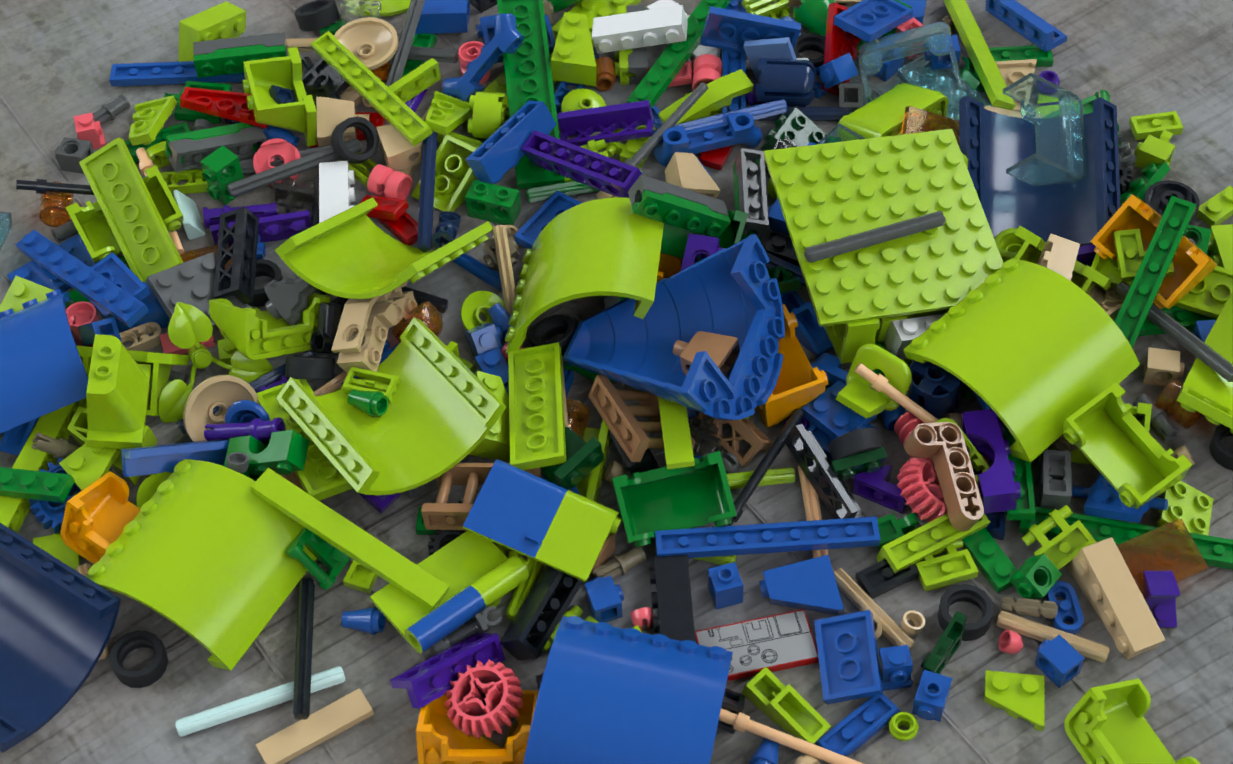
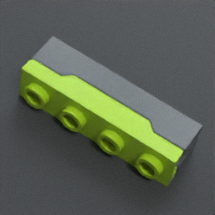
[615,5,647,85]

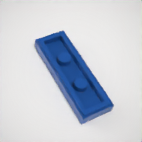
[815,694,900,757]

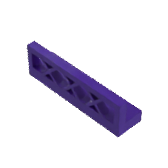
[557,100,654,146]
[210,210,312,250]
[390,633,506,708]

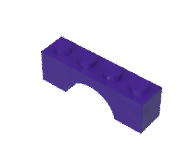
[962,409,1021,514]

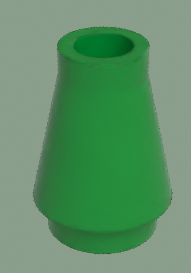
[348,390,389,417]

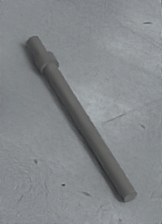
[624,82,708,168]

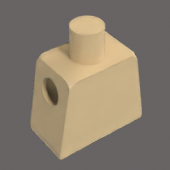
[316,97,370,147]
[376,125,423,171]

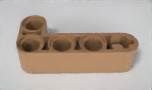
[904,422,984,532]

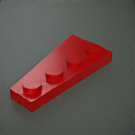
[822,2,862,96]
[180,87,268,129]

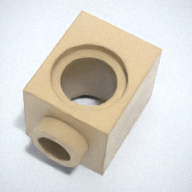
[1143,347,1184,388]

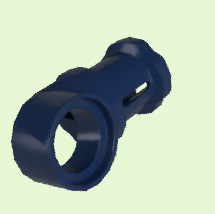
[432,211,461,250]

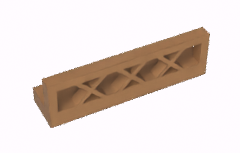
[695,412,773,467]

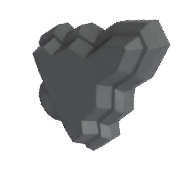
[263,276,317,326]

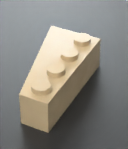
[1036,234,1080,281]
[1067,537,1166,660]

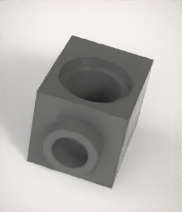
[55,137,94,174]

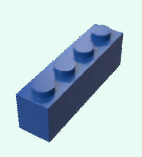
[466,100,557,184]

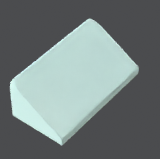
[173,190,206,240]

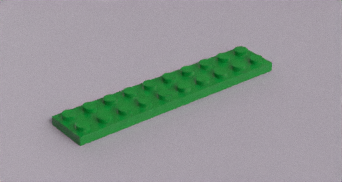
[497,0,565,189]

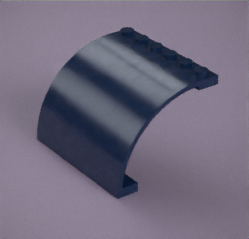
[959,95,1121,246]
[0,523,121,752]

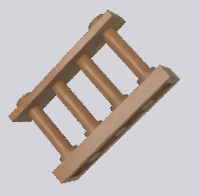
[588,375,695,462]
[421,463,543,530]

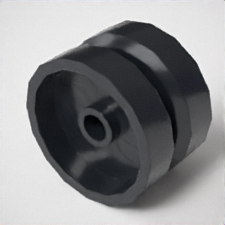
[1143,180,1200,226]

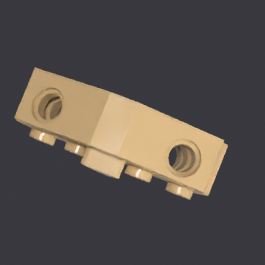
[331,283,418,373]

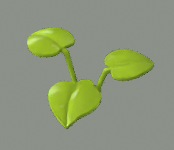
[158,302,273,423]

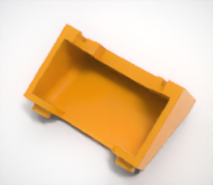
[1090,194,1218,309]
[756,304,828,428]
[61,471,140,564]
[416,690,539,764]

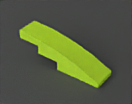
[658,69,754,125]
[658,397,695,469]

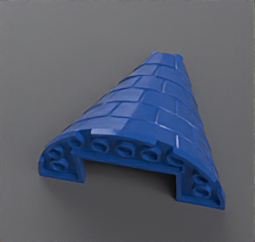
[563,234,785,421]

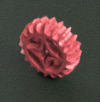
[897,457,947,523]
[444,660,524,739]

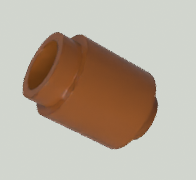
[595,57,616,91]

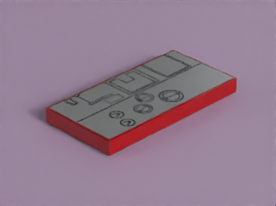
[695,609,819,682]

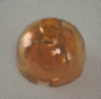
[392,301,443,342]

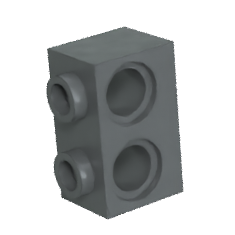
[1039,449,1072,510]

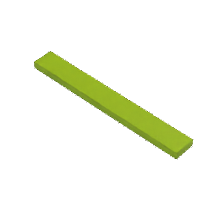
[943,0,1016,110]
[311,31,433,147]
[251,468,450,611]

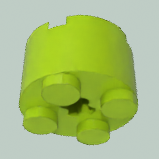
[468,92,507,139]

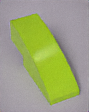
[741,666,831,744]

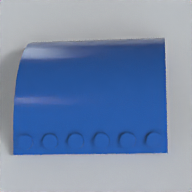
[0,289,89,433]
[523,616,733,764]

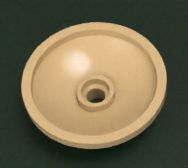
[334,17,398,70]
[183,375,259,442]

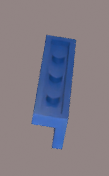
[986,0,1067,52]
[121,440,229,477]

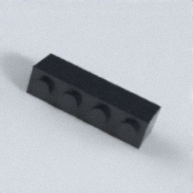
[649,554,696,642]
[499,565,583,660]

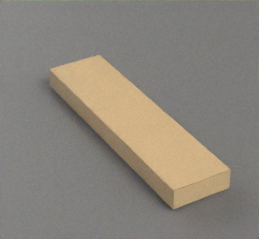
[255,688,374,764]

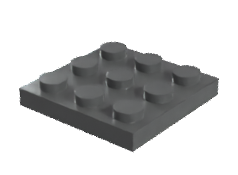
[146,252,250,329]

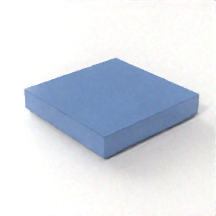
[744,37,797,81]

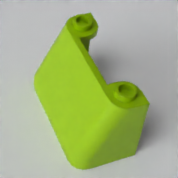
[837,83,949,142]
[65,165,184,263]
[209,293,330,360]
[1063,382,1193,509]
[1064,678,1200,764]

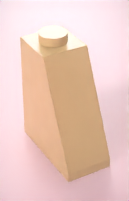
[664,152,721,198]

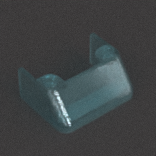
[859,22,964,103]
[1003,73,1087,186]

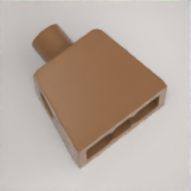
[673,331,740,377]

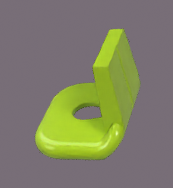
[835,344,912,419]

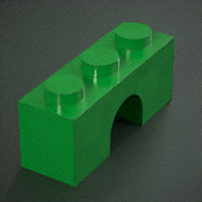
[224,430,310,477]

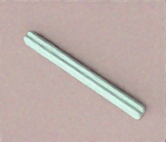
[175,666,345,736]

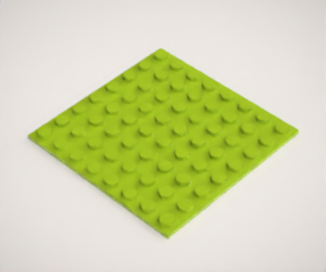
[763,129,1003,327]

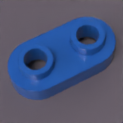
[1046,581,1084,635]

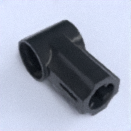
[310,302,343,353]

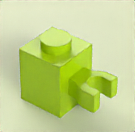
[1134,130,1176,169]

